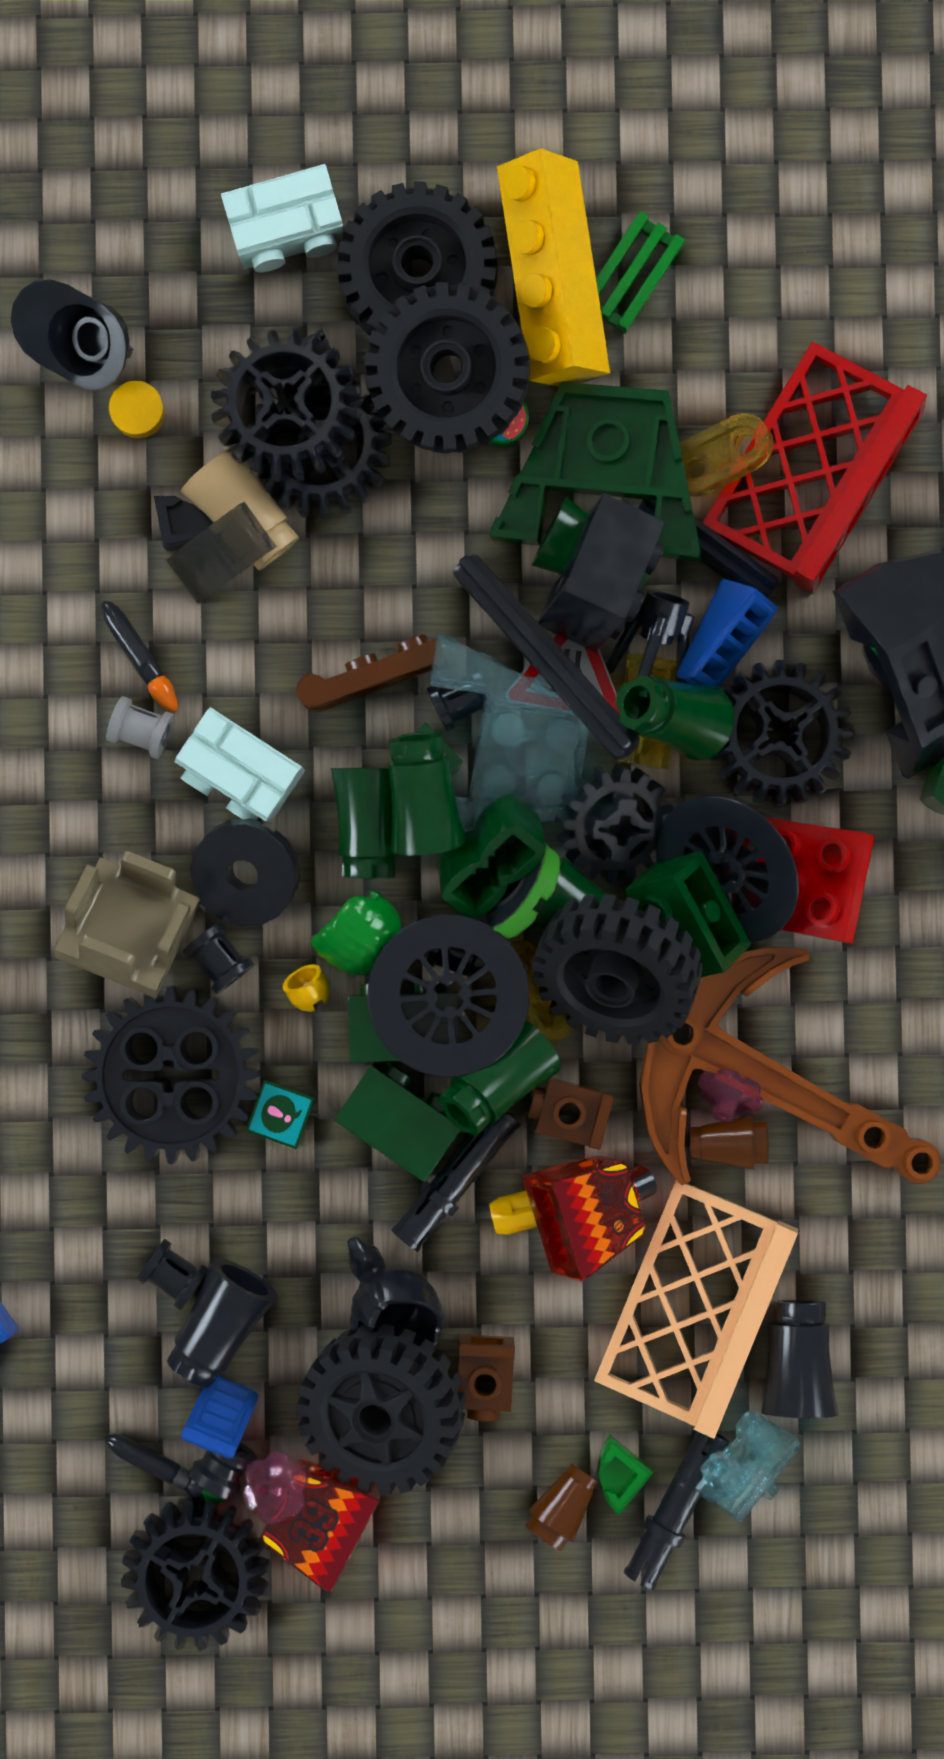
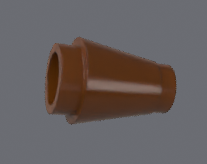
[690,1115,769,1170]
[525,1463,598,1551]

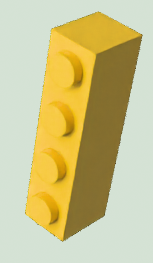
[497,148,610,387]

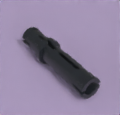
[391,1112,521,1252]
[623,1431,730,1590]

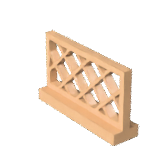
[594,1180,798,1439]

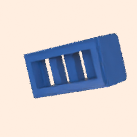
[676,578,778,688]
[180,1376,258,1459]

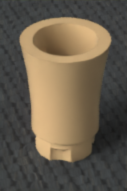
[181,444,299,571]

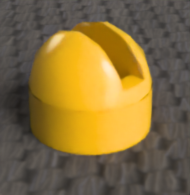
[282,964,331,1012]

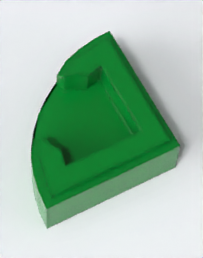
[598,1434,653,1515]

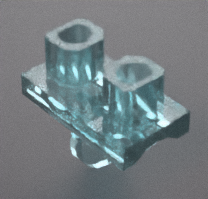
[695,1411,802,1523]

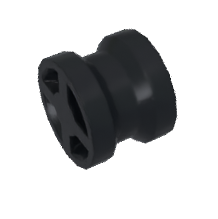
[189,1442,257,1500]

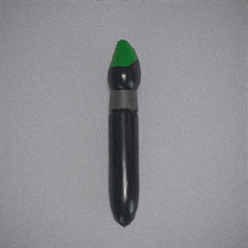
[105,1433,225,1504]

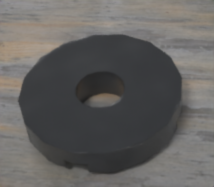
[190,818,300,926]

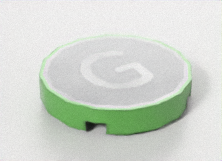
[475,844,560,940]

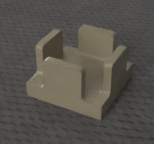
[54,851,200,998]

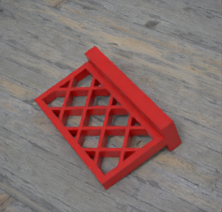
[702,341,927,594]

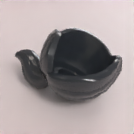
[347,1237,443,1354]

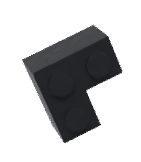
[538,493,664,652]

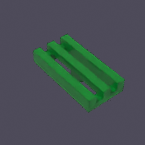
[596,211,685,334]

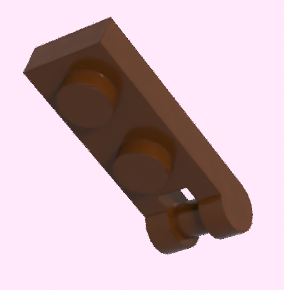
[296,635,448,712]

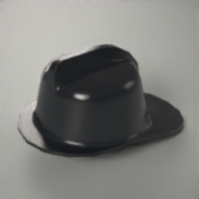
[11,279,134,390]

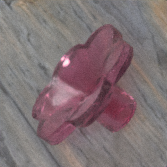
[698,1069,764,1123]
[243,1451,308,1524]

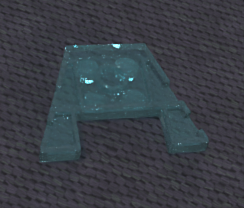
[430,633,589,832]

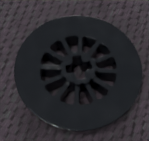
[656,796,799,942]
[367,915,529,1077]

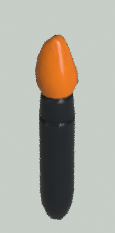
[101,601,178,712]

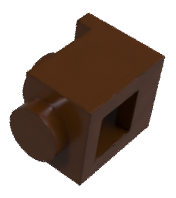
[527,1077,614,1150]
[458,1334,515,1421]

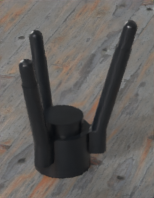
[606,590,695,684]

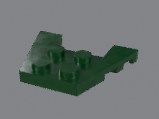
[490,382,701,561]

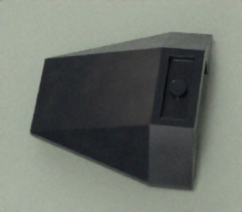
[833,548,944,779]

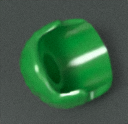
[310,889,403,975]

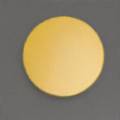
[109,381,165,439]

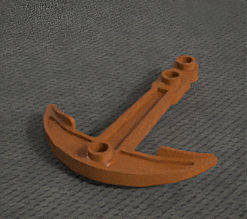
[639,947,941,1185]

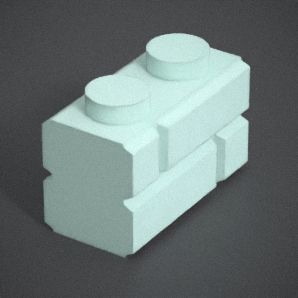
[221,164,344,272]
[174,707,305,823]

